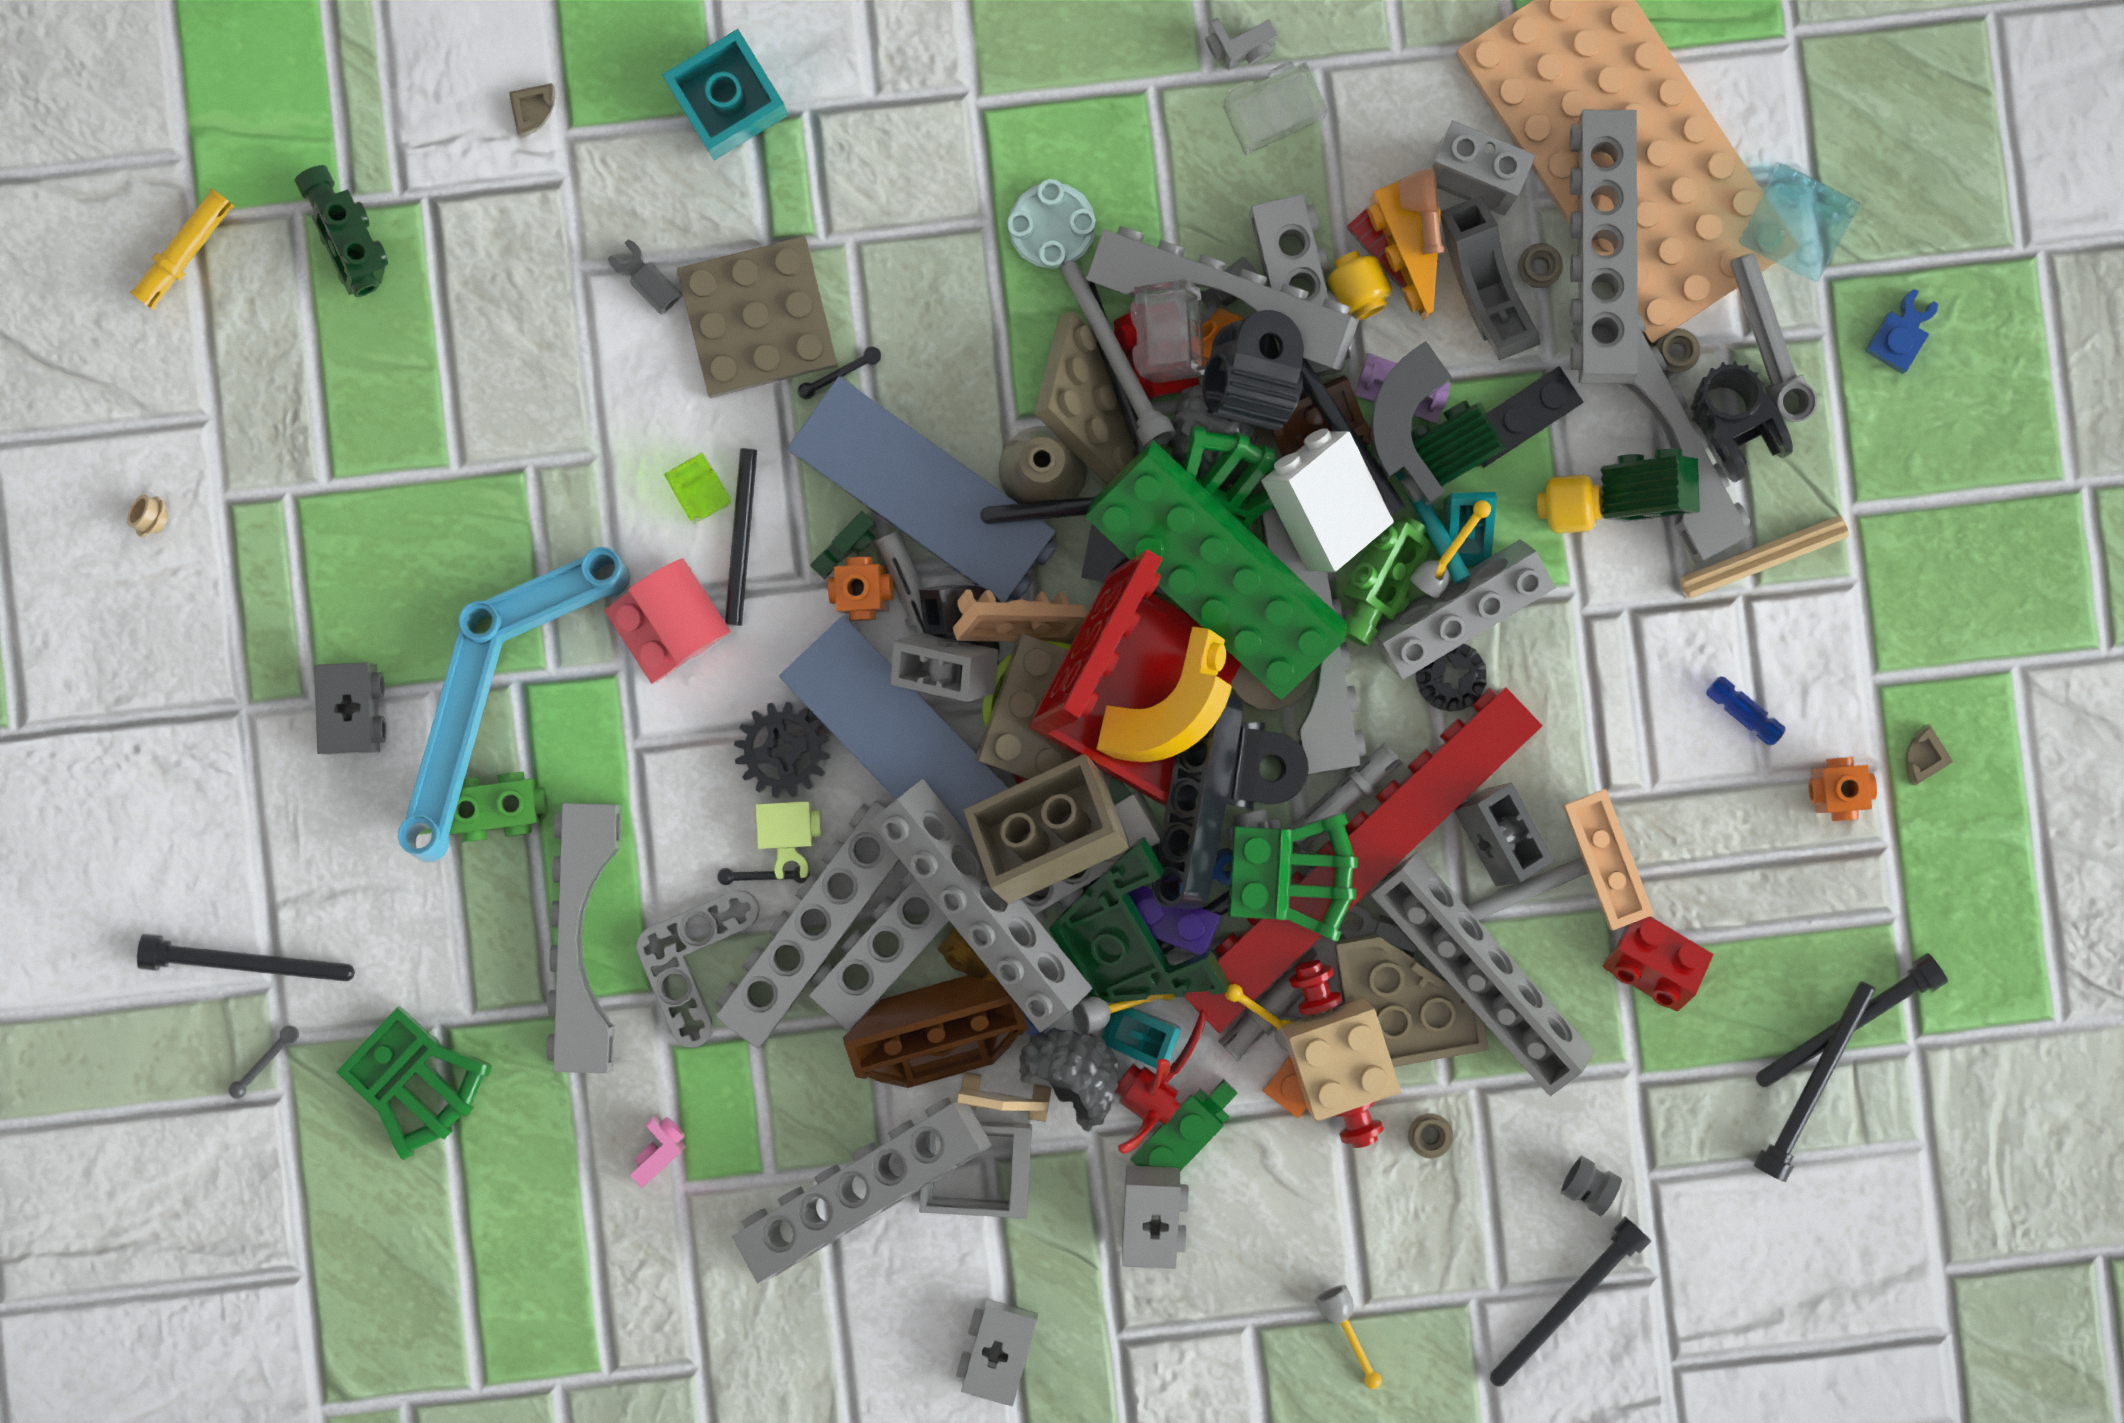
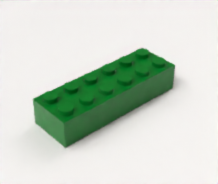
[1085,440,1347,700]

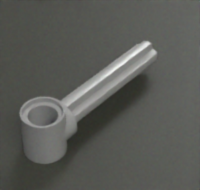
[1730,253,1817,422]

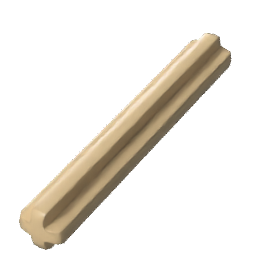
[1679,516,1849,599]

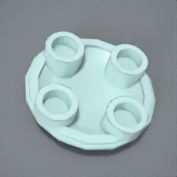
[1007,179,1096,269]

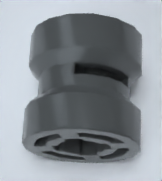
[1561,1156,1622,1216]

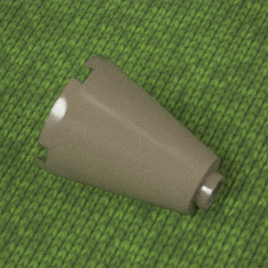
[999,426,1087,504]

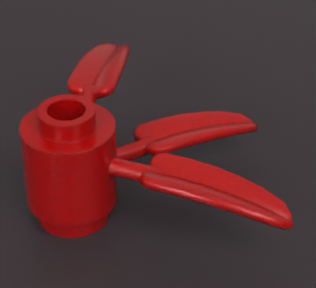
[1115,1010,1207,1154]

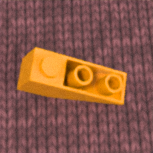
[1367,181,1441,320]

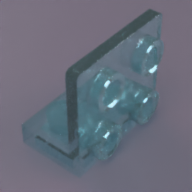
[1739,162,1861,282]

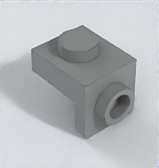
[1205,18,1278,70]

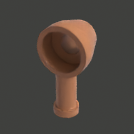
[1398,168,1445,255]

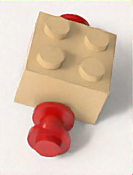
[1280,960,1401,1148]

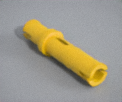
[130,188,235,310]

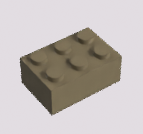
[963,754,1131,904]

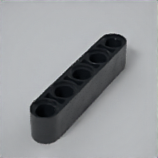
[1152,693,1243,909]

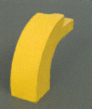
[1097,627,1232,762]

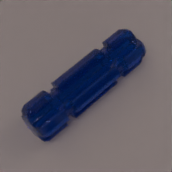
[1706,676,1786,746]

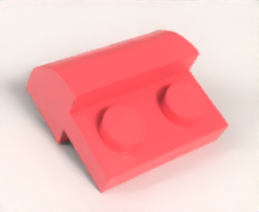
[604,558,731,684]

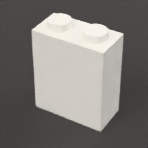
[1261,429,1394,572]

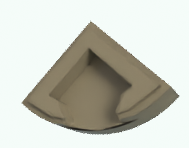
[509,83,555,138]
[1905,724,1953,785]

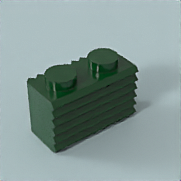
[1411,400,1507,487]
[1600,449,1700,522]

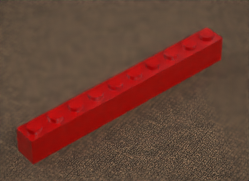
[1185,687,1543,1033]

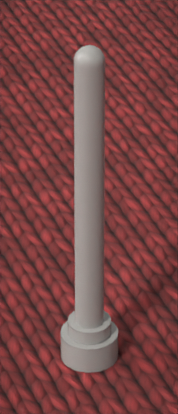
[1062,260,1176,448]

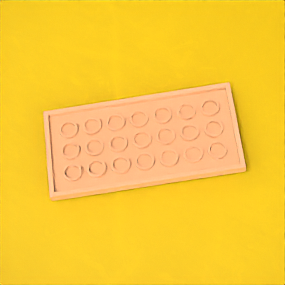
[1456,0,1799,346]

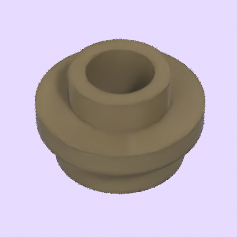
[1518,243,1563,288]
[1656,328,1700,373]
[1408,1113,1453,1158]

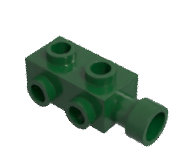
[294,165,388,297]

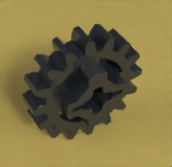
[734,702,831,798]

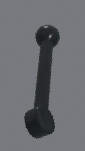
[798,347,881,400]
[717,866,810,885]

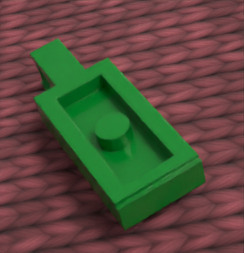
[1130,1079,1238,1172]

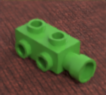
[1343,516,1433,648]
[409,772,548,843]

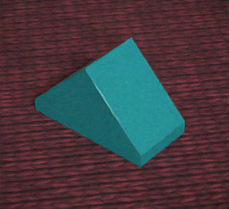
[1444,492,1497,566]
[1101,1002,1181,1069]

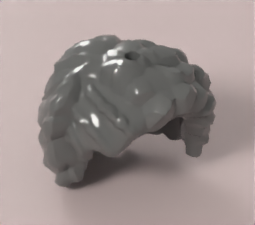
[1167,384,1257,489]
[1019,1028,1119,1132]

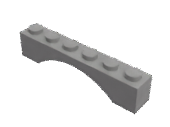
[1086,226,1359,371]
[1571,312,1751,564]
[1260,509,1366,774]
[546,803,622,1073]

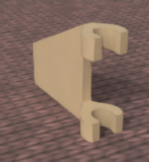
[957,1072,1052,1122]

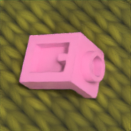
[630,1115,686,1188]

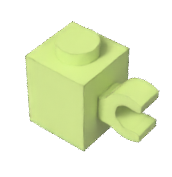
[755,801,822,879]

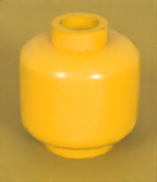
[1327,251,1392,321]
[1537,474,1603,534]

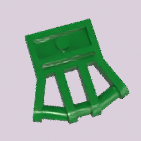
[1183,426,1278,529]
[1228,812,1358,942]
[336,1006,492,1160]

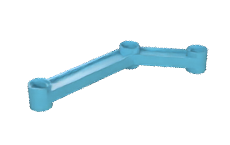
[398,547,630,862]

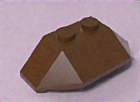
[843,975,1028,1088]

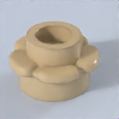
[127,494,168,537]

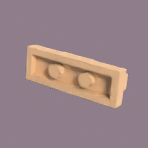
[953,590,1087,643]
[1562,789,1654,931]

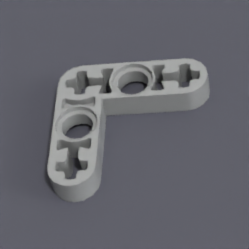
[636,890,760,1048]

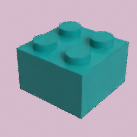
[662,29,789,161]

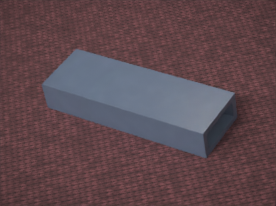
[787,376,1058,603]
[779,615,1009,841]

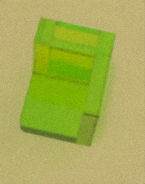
[664,453,731,524]

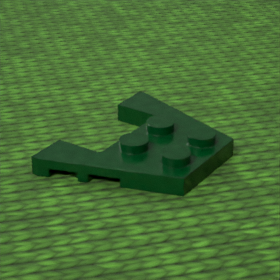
[1049,837,1231,1002]

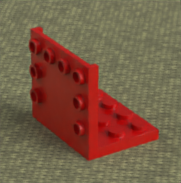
[1028,549,1241,807]

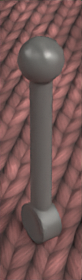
[229,1026,299,1099]

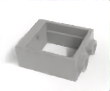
[1429,120,1536,216]
[912,1121,1032,1219]

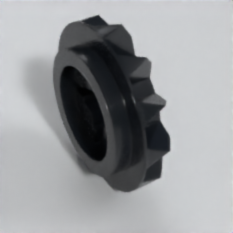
[1416,644,1487,711]

